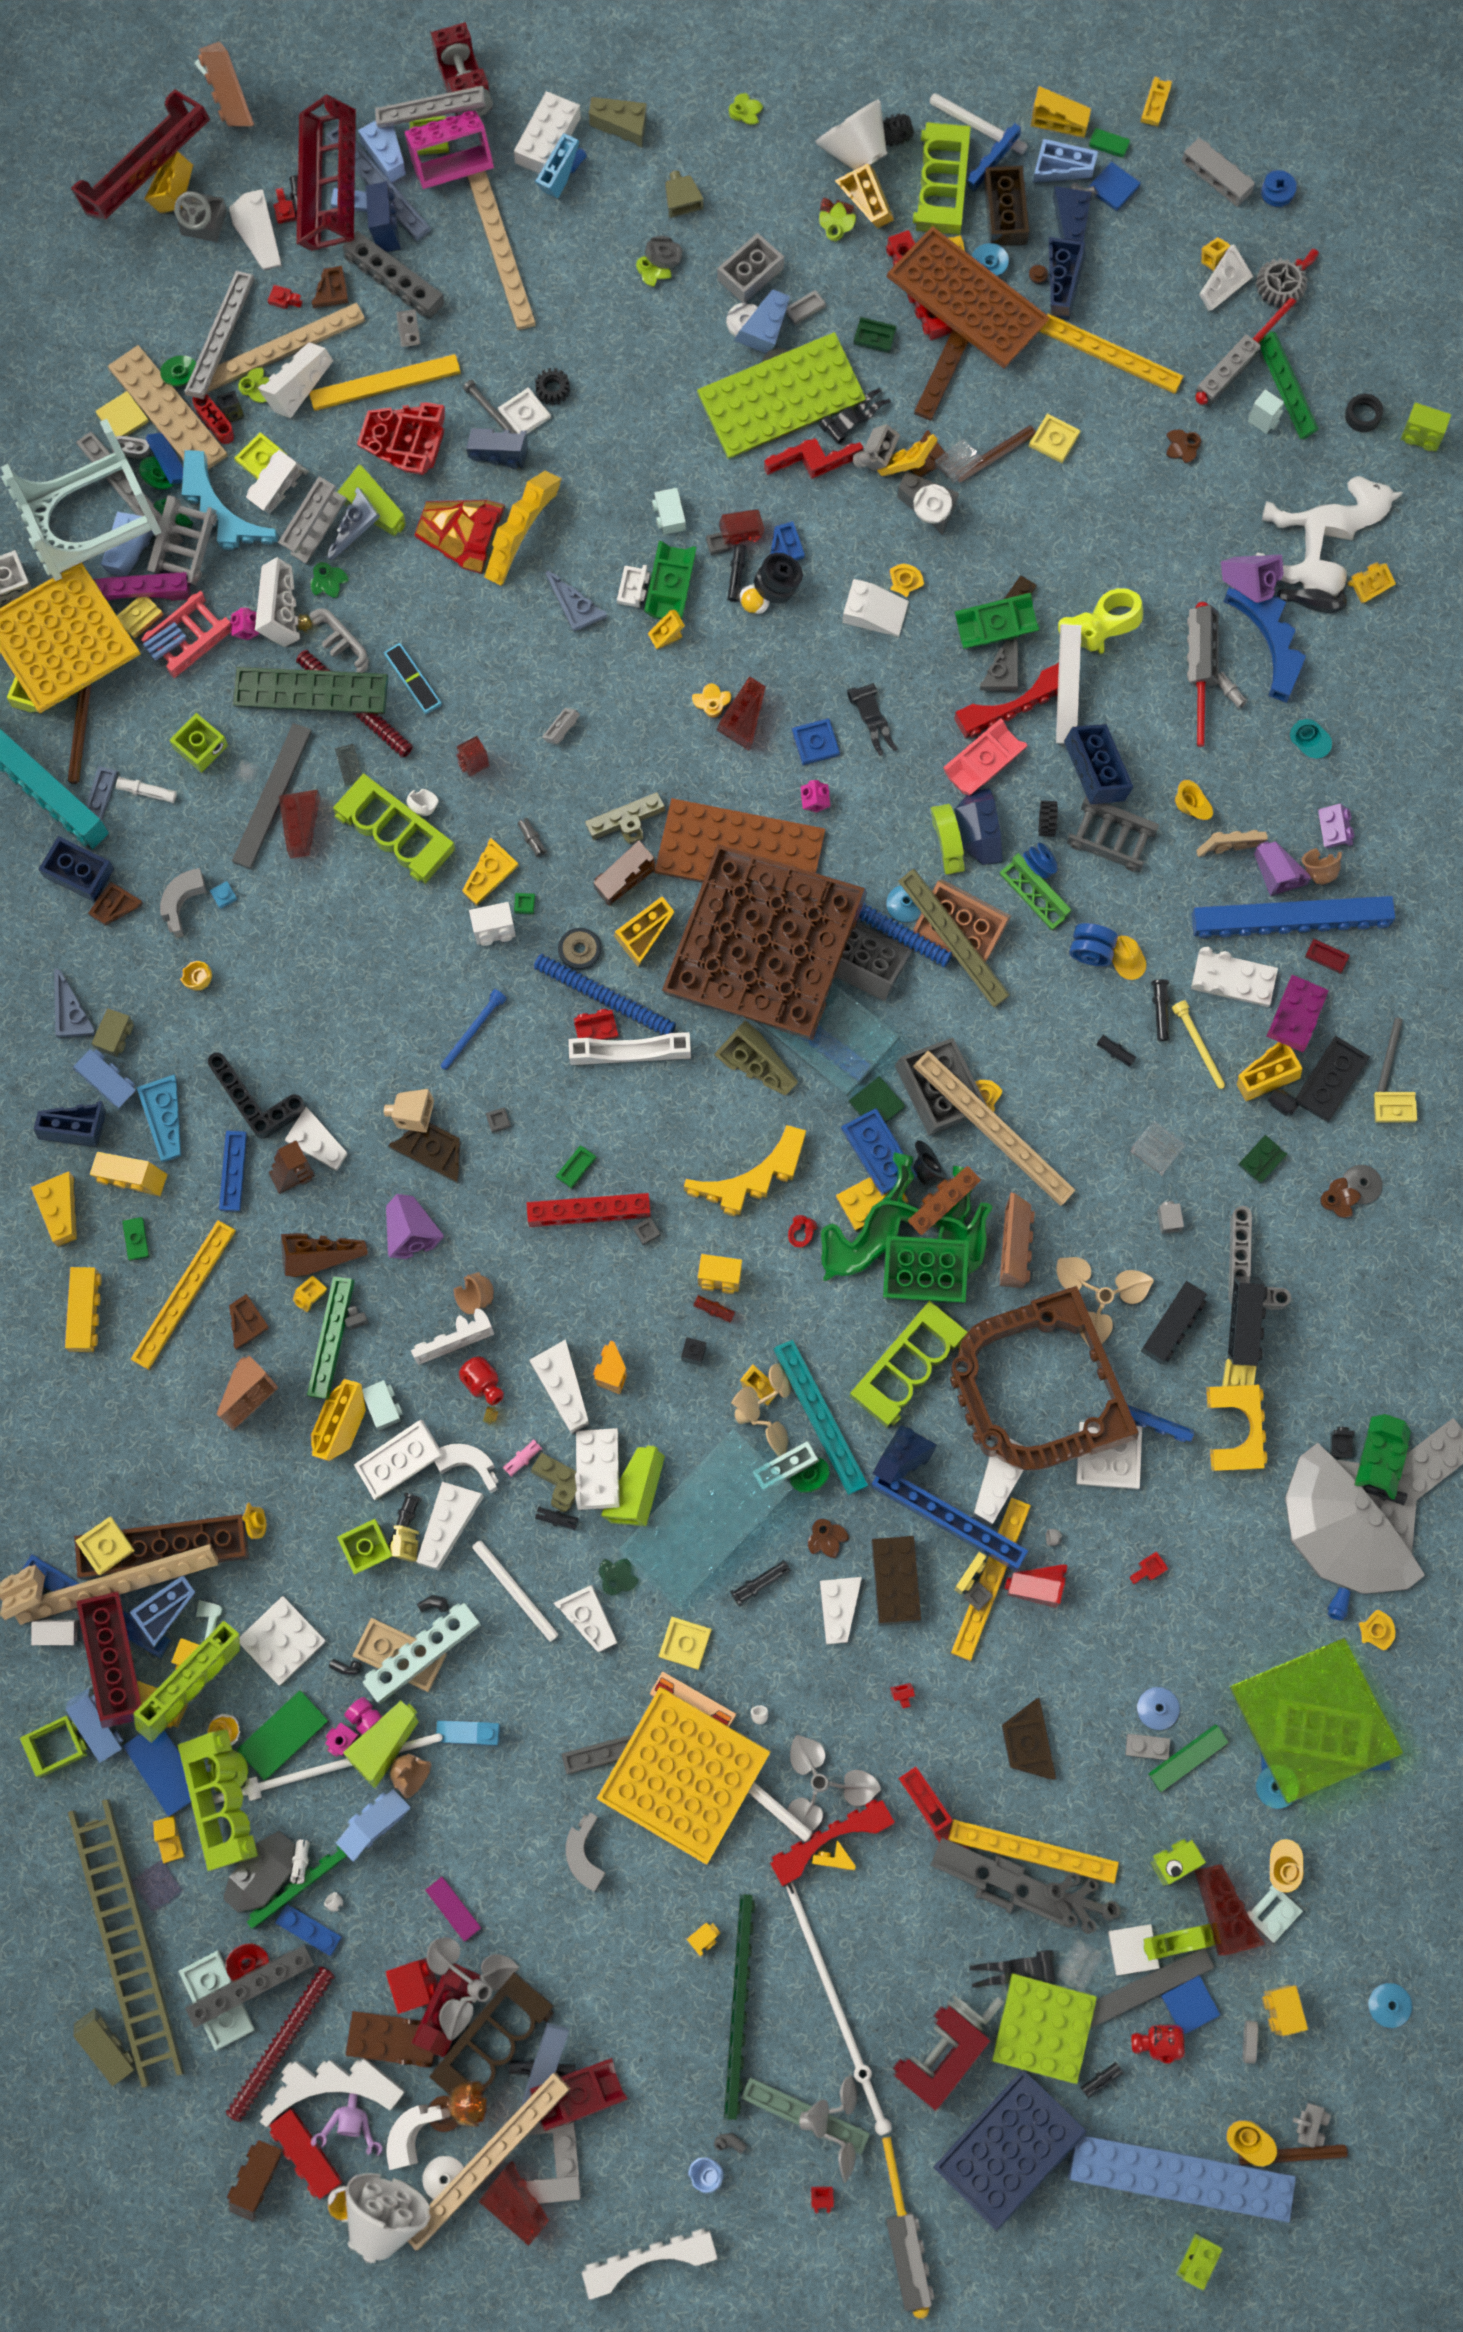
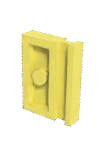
[117,597,163,639]
[1374,1092,1417,1123]
[1222,1359,1257,1386]
[391,1526,419,1562]
[954,1552,987,1594]

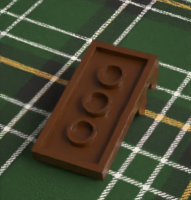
[345,2011,434,2068]

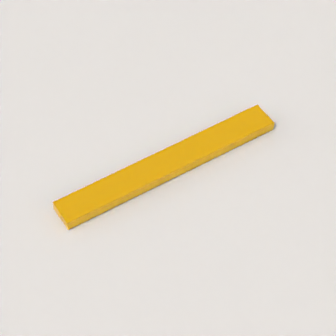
[1039,314,1184,394]
[309,354,461,411]
[131,1220,236,1370]
[951,1497,1031,1661]
[948,1819,1119,1884]

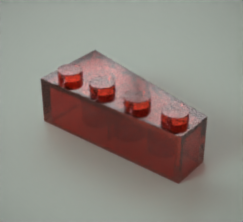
[1194,1864,1266,1956]

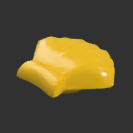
[890,564,924,597]
[975,1080,1002,1111]
[242,1502,267,1539]
[1359,1610,1395,1650]

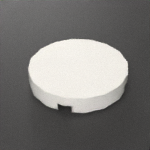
[727,303,758,337]
[914,484,952,524]

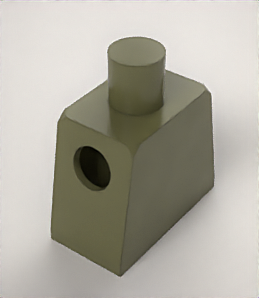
[665,170,703,218]

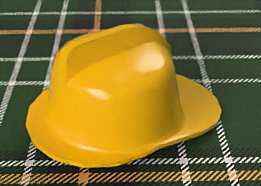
[1175,780,1213,820]
[1112,936,1146,980]
[1270,1839,1304,1893]
[1227,2121,1277,2166]

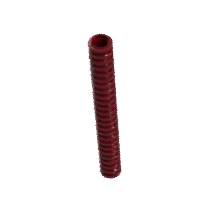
[296,650,413,758]
[225,1966,335,2122]

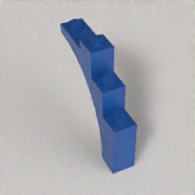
[1223,588,1306,703]

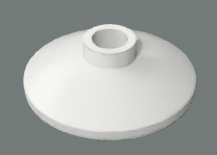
[423,2156,464,2199]

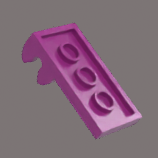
[1266,975,1329,1052]

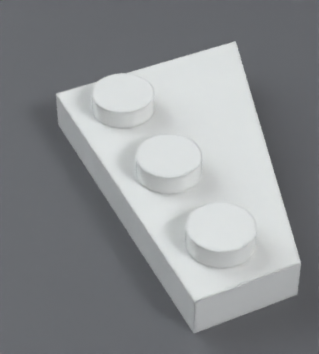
[1199,245,1253,310]
[285,1107,348,1171]
[820,1577,862,1645]
[554,1585,618,1652]

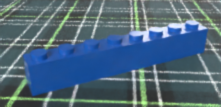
[872,1476,1028,1572]

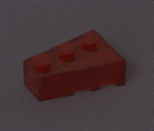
[716,676,766,751]
[279,789,321,859]
[478,2161,549,2246]

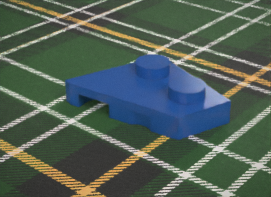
[771,521,805,561]

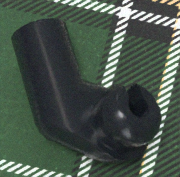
[417,1595,449,1613]
[329,1659,362,1675]

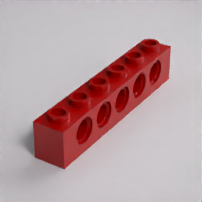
[886,230,952,341]
[526,1193,651,1227]

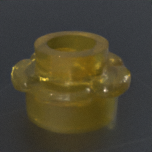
[297,614,312,633]
[483,1406,499,1426]

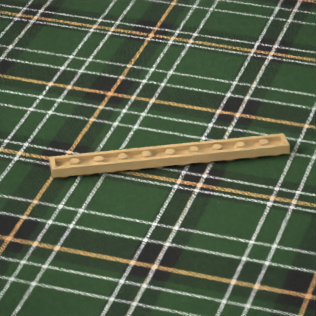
[467,171,535,331]
[187,303,365,393]
[913,1051,1075,1206]
[15,1544,218,1625]
[408,2072,570,2251]

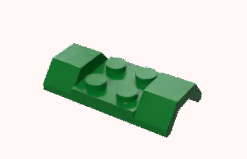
[644,541,697,620]
[955,593,1039,649]
[1354,1414,1411,1499]

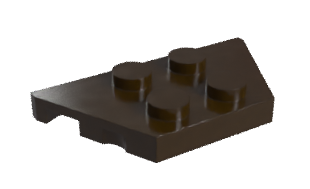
[388,1123,460,1183]
[1001,1698,1056,1780]

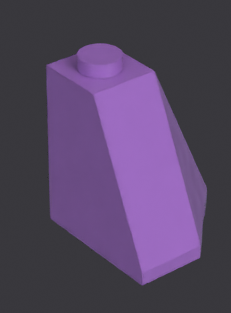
[1221,555,1284,603]
[1254,841,1311,896]
[386,1194,443,1259]

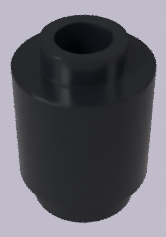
[1268,1088,1299,1116]

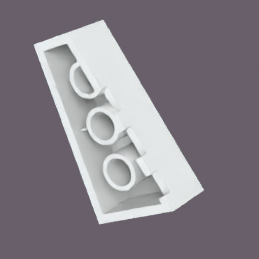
[258,342,333,418]
[255,557,300,647]
[530,1340,589,1435]
[416,1482,484,1571]

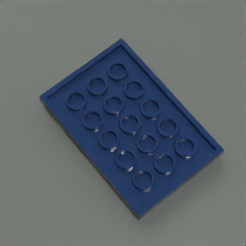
[933,2069,1087,2232]

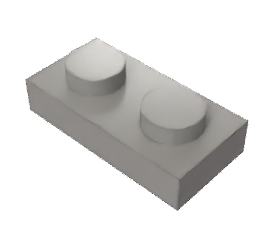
[542,708,580,745]
[1125,1734,1170,1760]

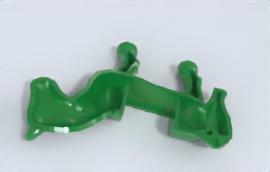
[821,1152,992,1281]

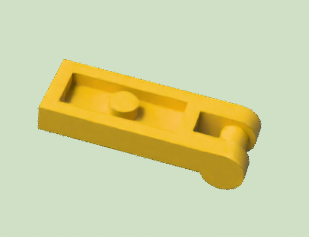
[1140,77,1172,127]

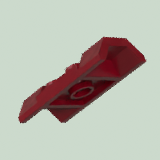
[411,1963,480,2058]
[530,2058,627,2132]

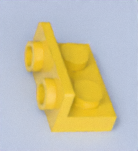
[1347,562,1396,603]

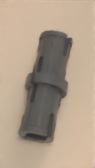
[517,818,547,857]

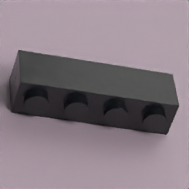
[1141,1281,1207,1364]

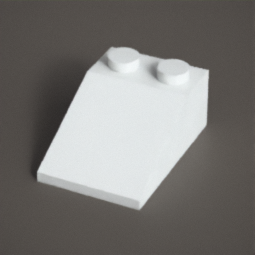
[843,579,909,637]

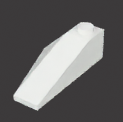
[229,189,282,270]

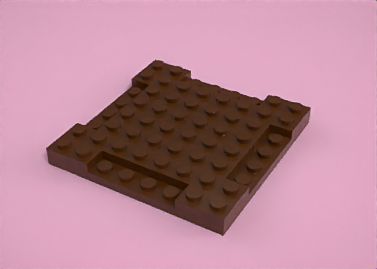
[662,844,867,1041]

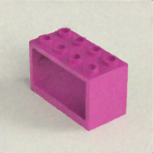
[405,110,494,189]

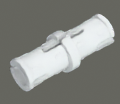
[290,1840,310,1884]

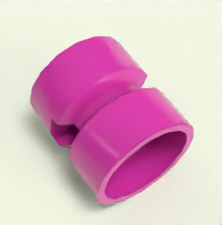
[344,1697,383,1735]

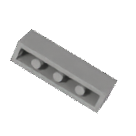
[1182,138,1255,207]

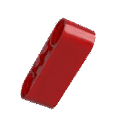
[192,394,235,444]

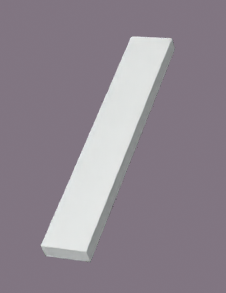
[1056,624,1081,744]

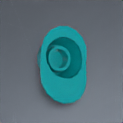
[1290,719,1332,759]

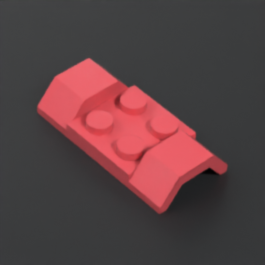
[943,718,1028,796]

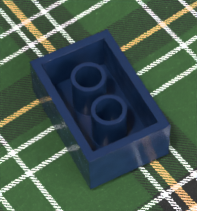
[38,836,114,902]

